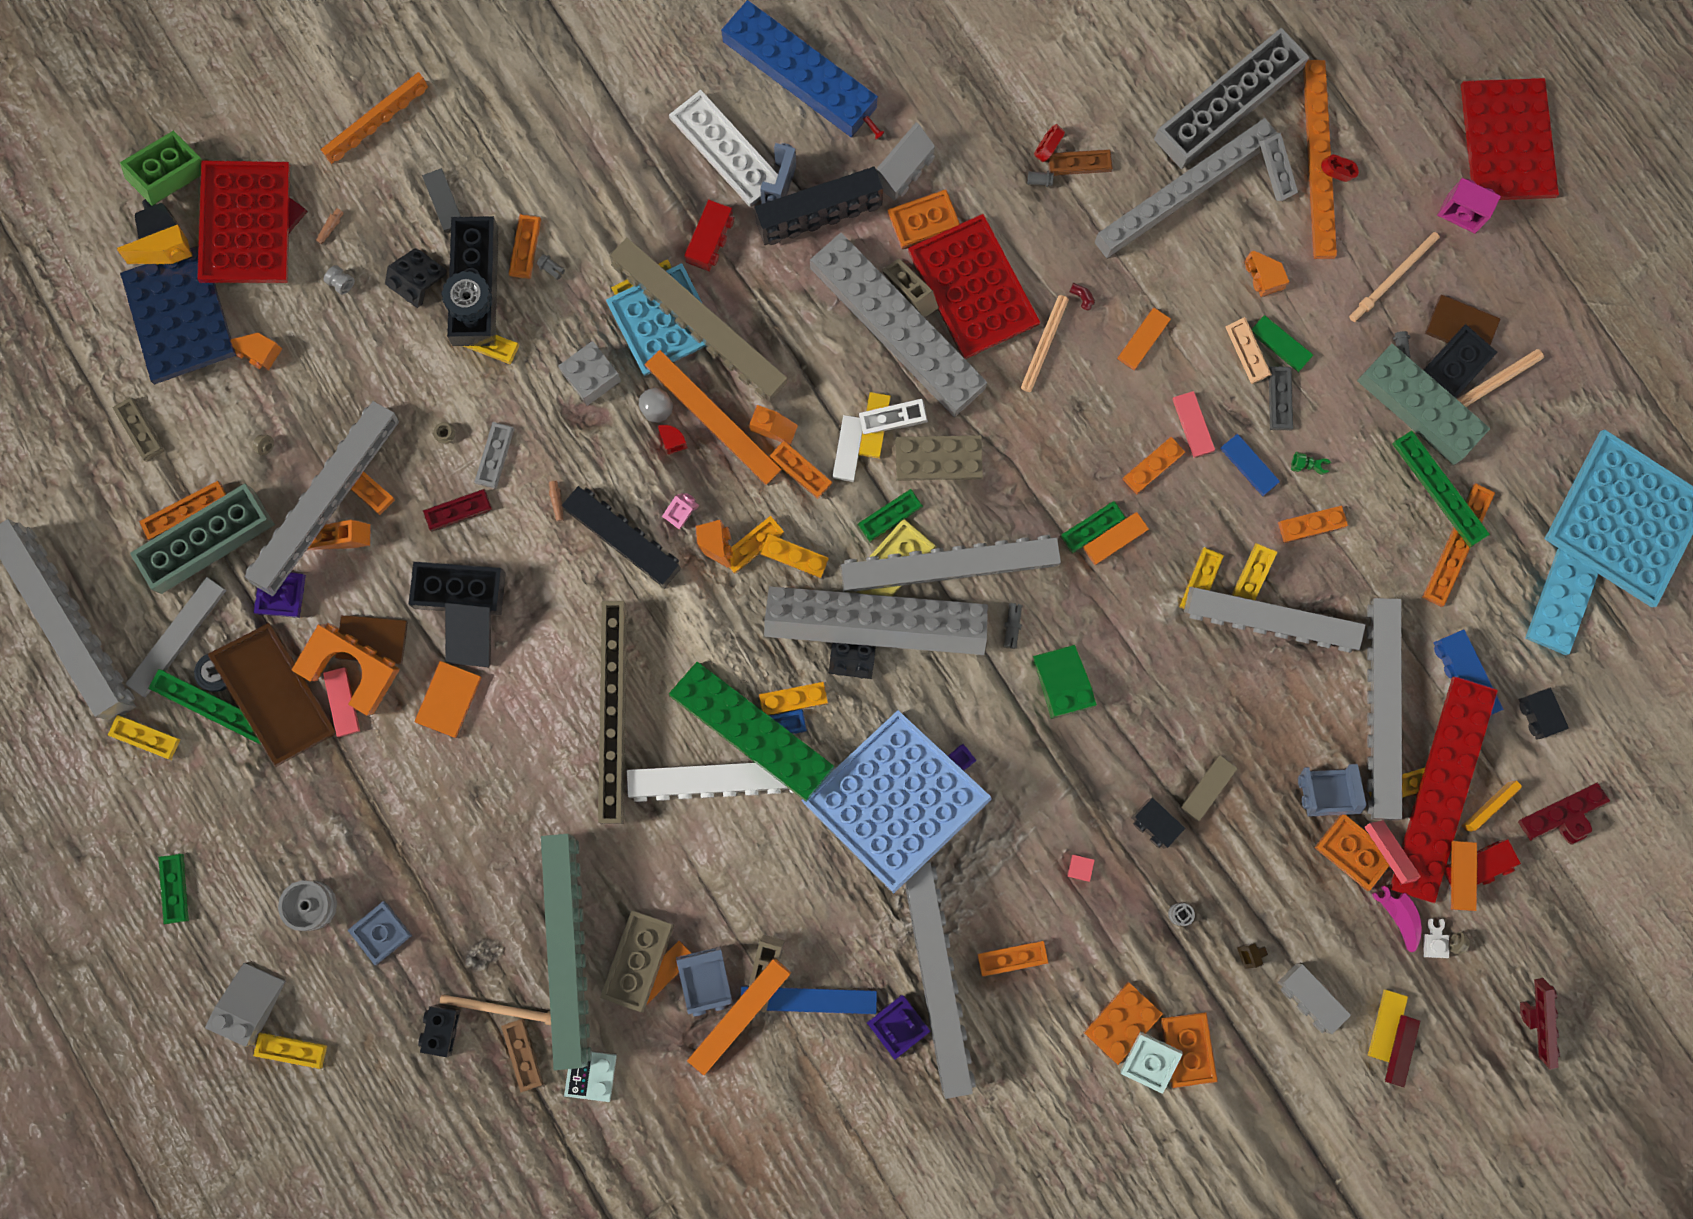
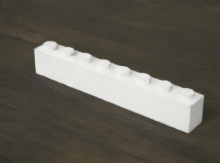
[627,763,794,802]

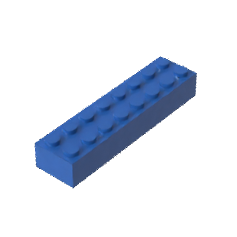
[721,0,878,138]

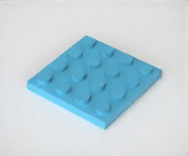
[606,263,706,376]

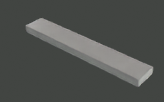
[126,577,227,697]

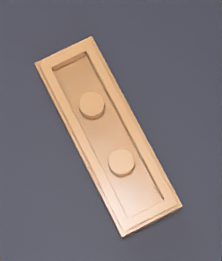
[1226,317,1272,384]

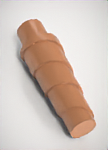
[316,208,344,245]
[549,481,564,521]

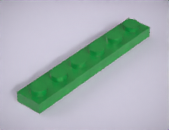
[1392,430,1490,548]
[148,669,261,745]

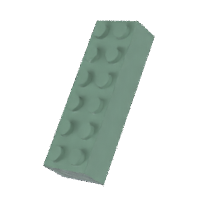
[1357,344,1490,465]
[130,484,275,594]

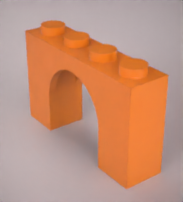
[292,623,400,716]

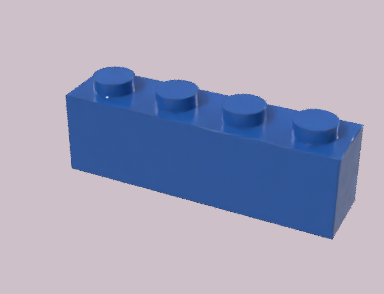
[1433,629,1504,715]

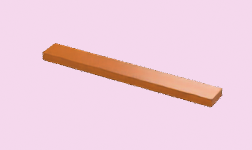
[644,350,781,485]

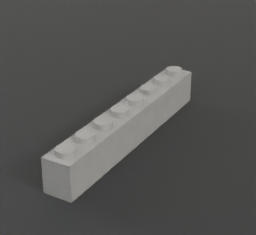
[1184,587,1365,653]

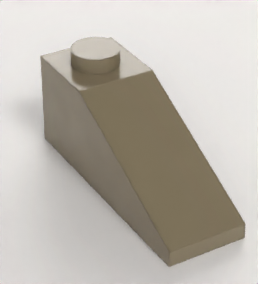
[882,258,939,318]
[749,935,785,1013]

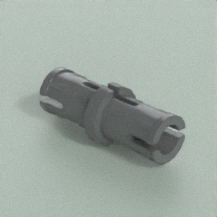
[1003,603,1023,649]

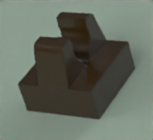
[1237,943,1268,969]

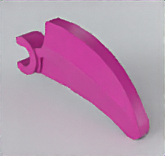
[1372,885,1422,952]

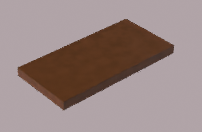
[208,623,336,767]

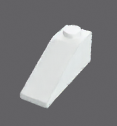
[859,399,928,434]

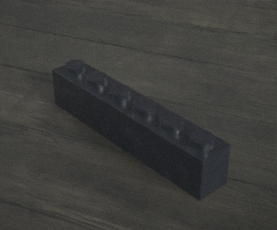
[561,486,681,589]

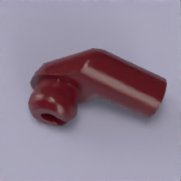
[1069,283,1095,311]

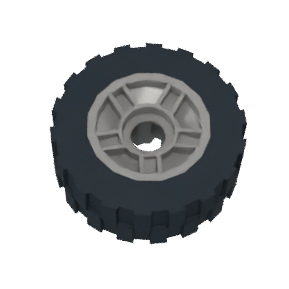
[441,271,493,322]

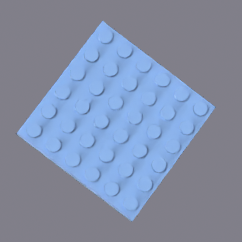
[802,710,992,894]

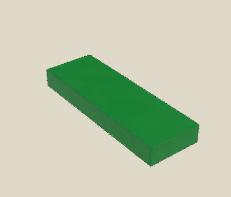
[1251,315,1313,373]
[857,489,923,543]
[1060,501,1126,554]
[158,854,189,924]

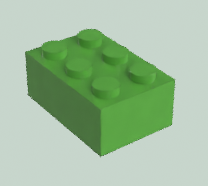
[120,130,202,206]

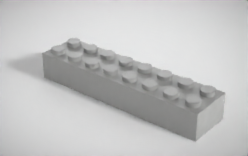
[1154,28,1309,169]

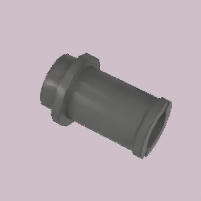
[1027,171,1054,188]
[537,254,565,280]
[1393,331,1411,358]

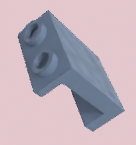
[760,143,796,204]
[1298,764,1366,816]
[676,947,733,1016]

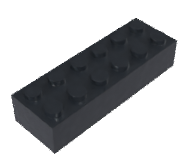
[754,166,883,245]
[447,216,499,346]

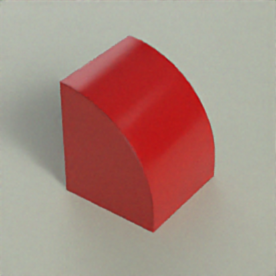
[658,425,688,455]

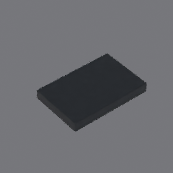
[1423,324,1498,398]
[445,600,491,667]

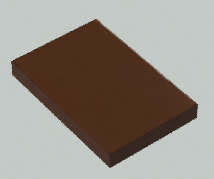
[1424,294,1501,345]
[335,615,408,665]

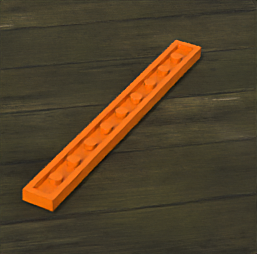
[1303,60,1337,259]

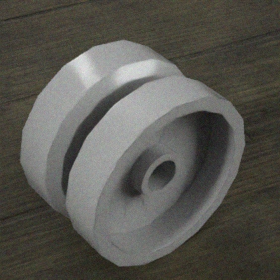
[278,880,337,931]

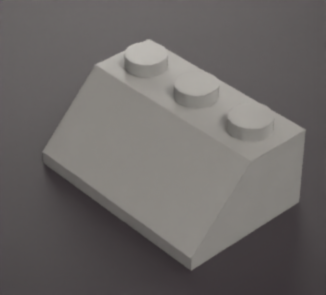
[877,122,935,201]

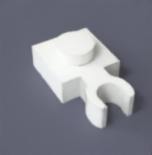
[1423,919,1449,958]

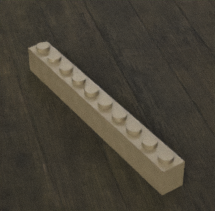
[609,237,787,401]
[598,601,627,824]

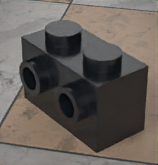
[418,1005,461,1057]

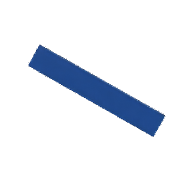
[741,986,877,1014]

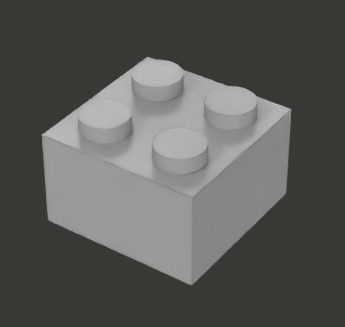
[558,341,621,406]

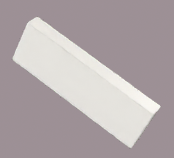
[833,415,862,482]

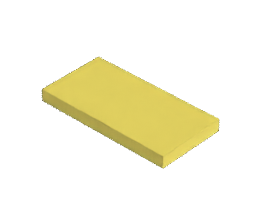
[856,519,936,597]

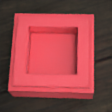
[1067,855,1094,882]

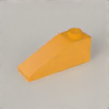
[117,224,192,264]

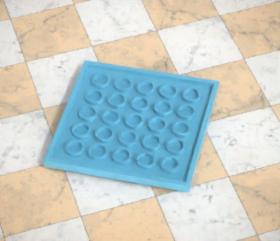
[1544,430,1693,608]

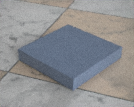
[348,901,412,965]

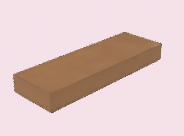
[501,1018,544,1092]

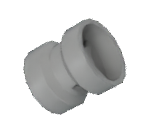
[324,265,355,295]
[1168,903,1195,926]

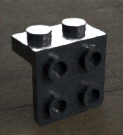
[385,248,447,308]
[829,642,876,679]

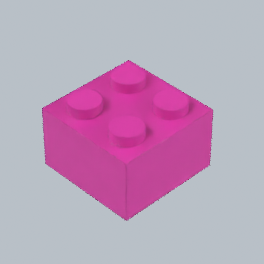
[1437,178,1501,234]

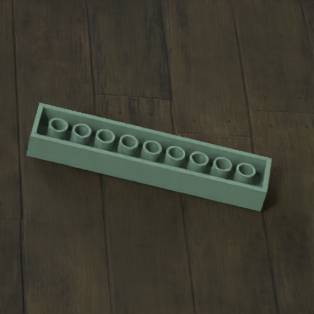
[541,834,592,1071]

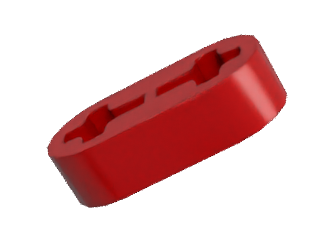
[1034,124,1065,162]
[1321,154,1359,182]

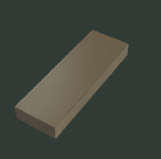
[112,397,165,462]
[1180,755,1238,822]

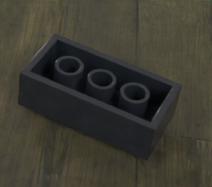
[408,562,506,615]

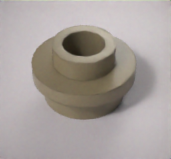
[433,422,455,444]
[253,434,274,456]
[1449,932,1470,954]

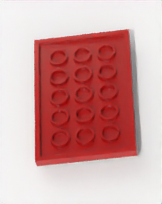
[1460,78,1559,200]
[198,161,290,283]
[908,214,1040,359]

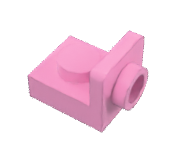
[662,493,699,529]

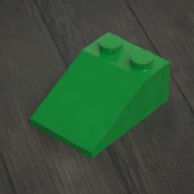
[1033,645,1097,719]

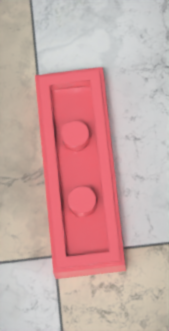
[1172,391,1215,458]
[323,667,361,737]
[1365,820,1421,884]

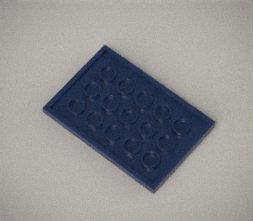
[120,245,237,385]

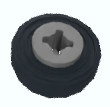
[194,654,227,692]

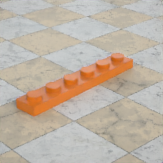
[320,72,428,164]

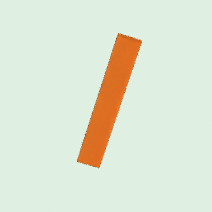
[1422,483,1495,607]
[687,958,791,1075]

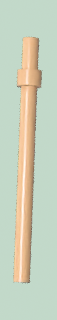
[1349,232,1440,322]
[440,994,551,1026]

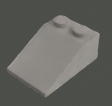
[205,963,286,1047]

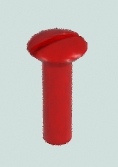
[863,115,884,139]

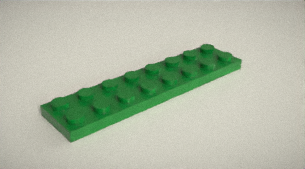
[669,662,834,802]

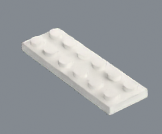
[669,89,778,207]

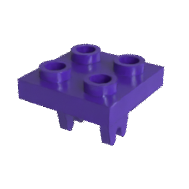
[254,573,306,618]
[867,994,930,1060]

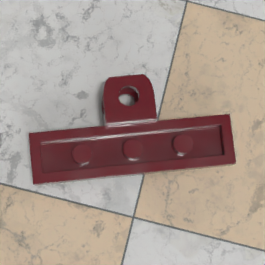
[1518,782,1610,845]
[1520,978,1560,1069]

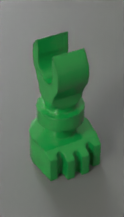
[1291,452,1331,475]

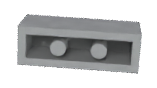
[1278,963,1351,1034]

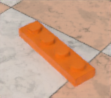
[139,481,226,541]

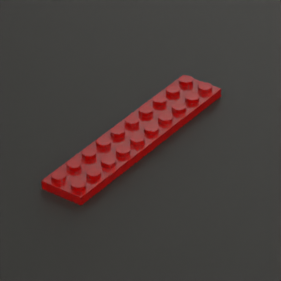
[1389,677,1498,904]

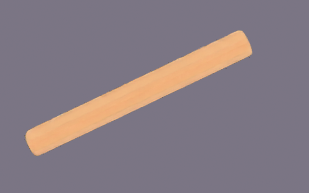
[1021,295,1069,392]
[1457,349,1544,407]

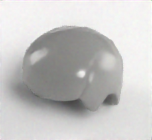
[638,387,673,422]

